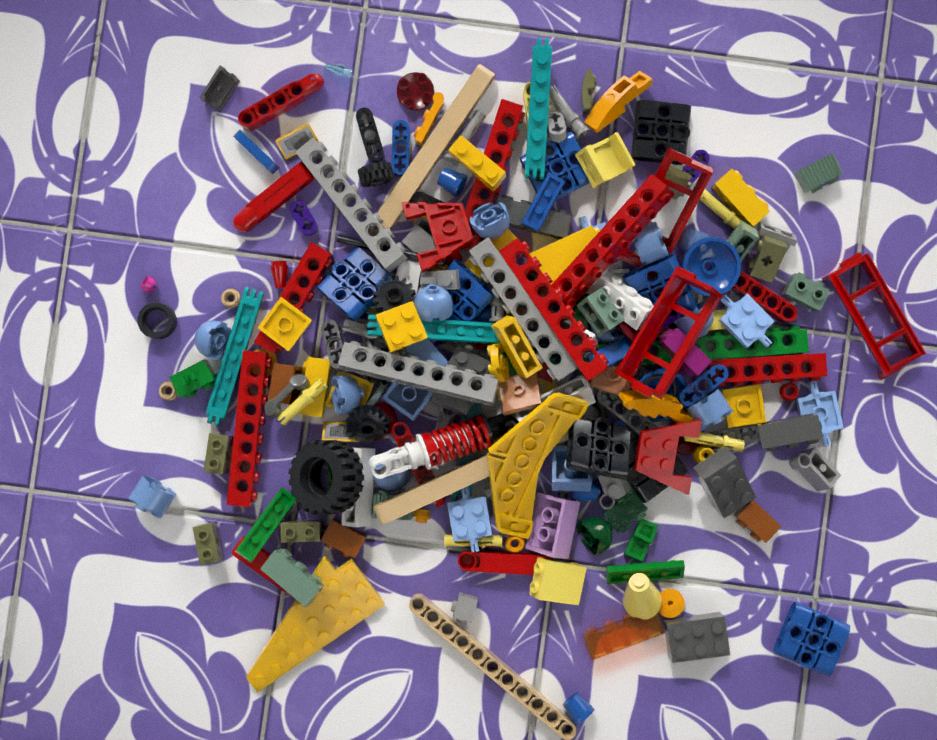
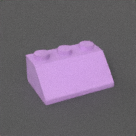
[525,492,580,559]

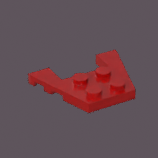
[402,201,473,272]
[634,419,702,495]

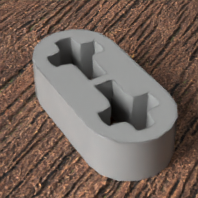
[547,111,567,142]

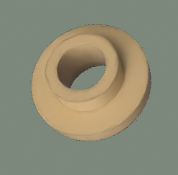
[221,289,241,308]
[159,382,178,401]

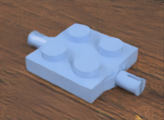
[718,294,775,349]
[796,381,844,446]
[447,486,492,552]

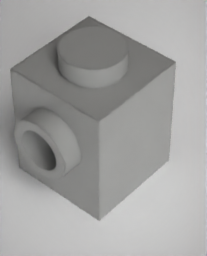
[450,592,478,624]

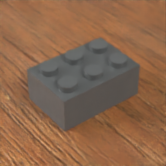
[431,346,491,418]
[758,413,823,451]
[693,446,757,518]
[663,612,730,663]

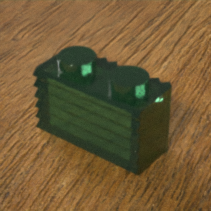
[602,490,648,533]

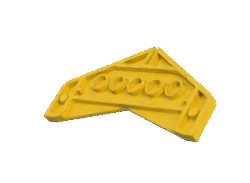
[486,392,589,539]

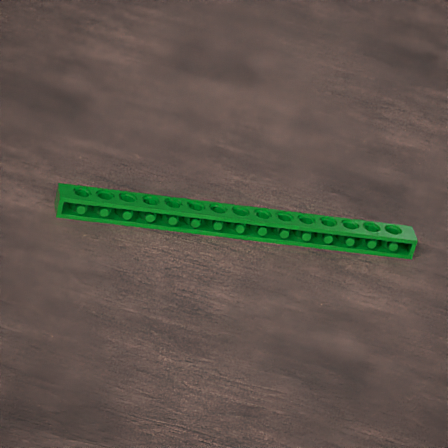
[502,326,809,375]

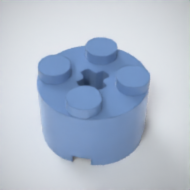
[633,221,669,266]
[686,388,733,432]
[129,476,177,519]

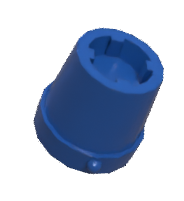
[437,168,468,198]
[563,692,595,725]

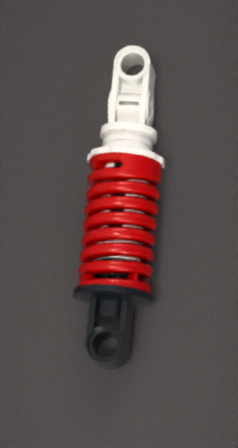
[368,413,519,479]

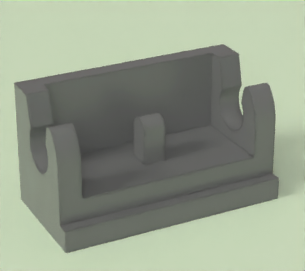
[200,65,240,113]

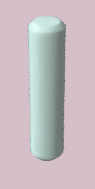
[366,383,387,406]

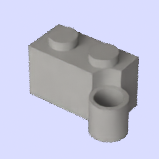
[789,447,841,491]
[595,463,626,509]

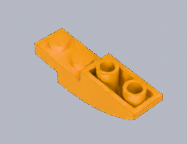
[584,71,653,133]
[618,390,693,423]

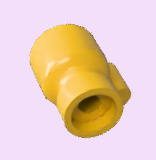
[692,445,714,464]

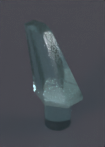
[324,63,353,78]

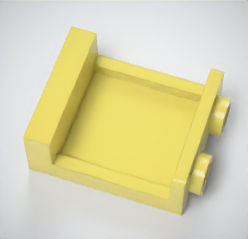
[575,132,635,188]
[530,557,587,605]

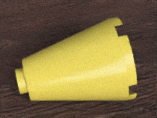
[623,573,662,620]

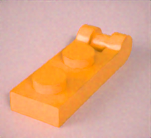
[414,92,444,147]

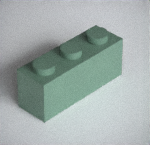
[260,548,325,607]

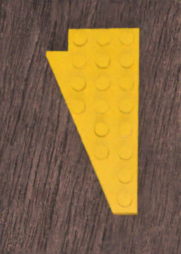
[246,556,385,692]

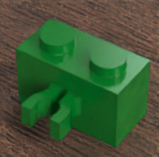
[169,359,217,399]

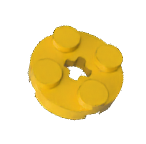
[487,343,509,383]

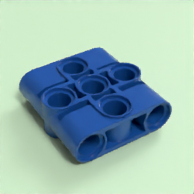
[519,131,590,201]
[317,246,395,322]
[622,253,698,314]
[434,259,495,322]
[773,602,850,677]

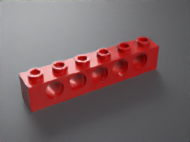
[254,242,334,354]
[707,353,827,387]

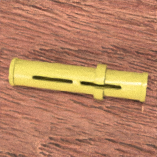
[699,189,742,230]
[277,378,328,426]
[684,432,745,452]
[444,534,502,548]

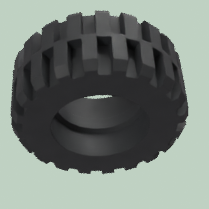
[288,440,364,515]

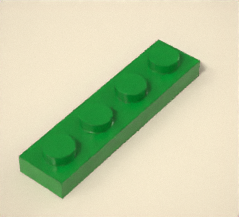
[235,487,296,562]
[606,560,685,584]

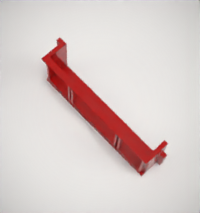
[617,148,713,277]
[822,252,926,380]
[615,266,723,400]

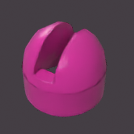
[140,276,157,293]

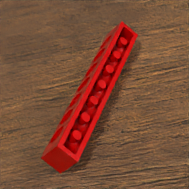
[461,99,525,251]
[546,174,675,308]
[499,238,609,382]
[226,350,272,507]

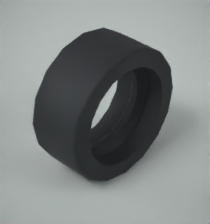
[137,302,177,339]

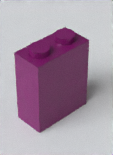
[657,328,712,376]

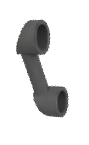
[264,374,309,418]

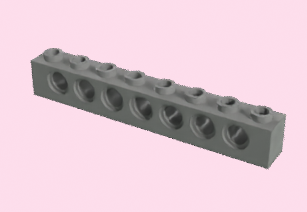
[295,138,407,273]
[469,237,579,382]
[338,341,499,407]

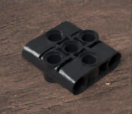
[631,100,691,165]
[566,417,630,480]
[615,429,688,503]

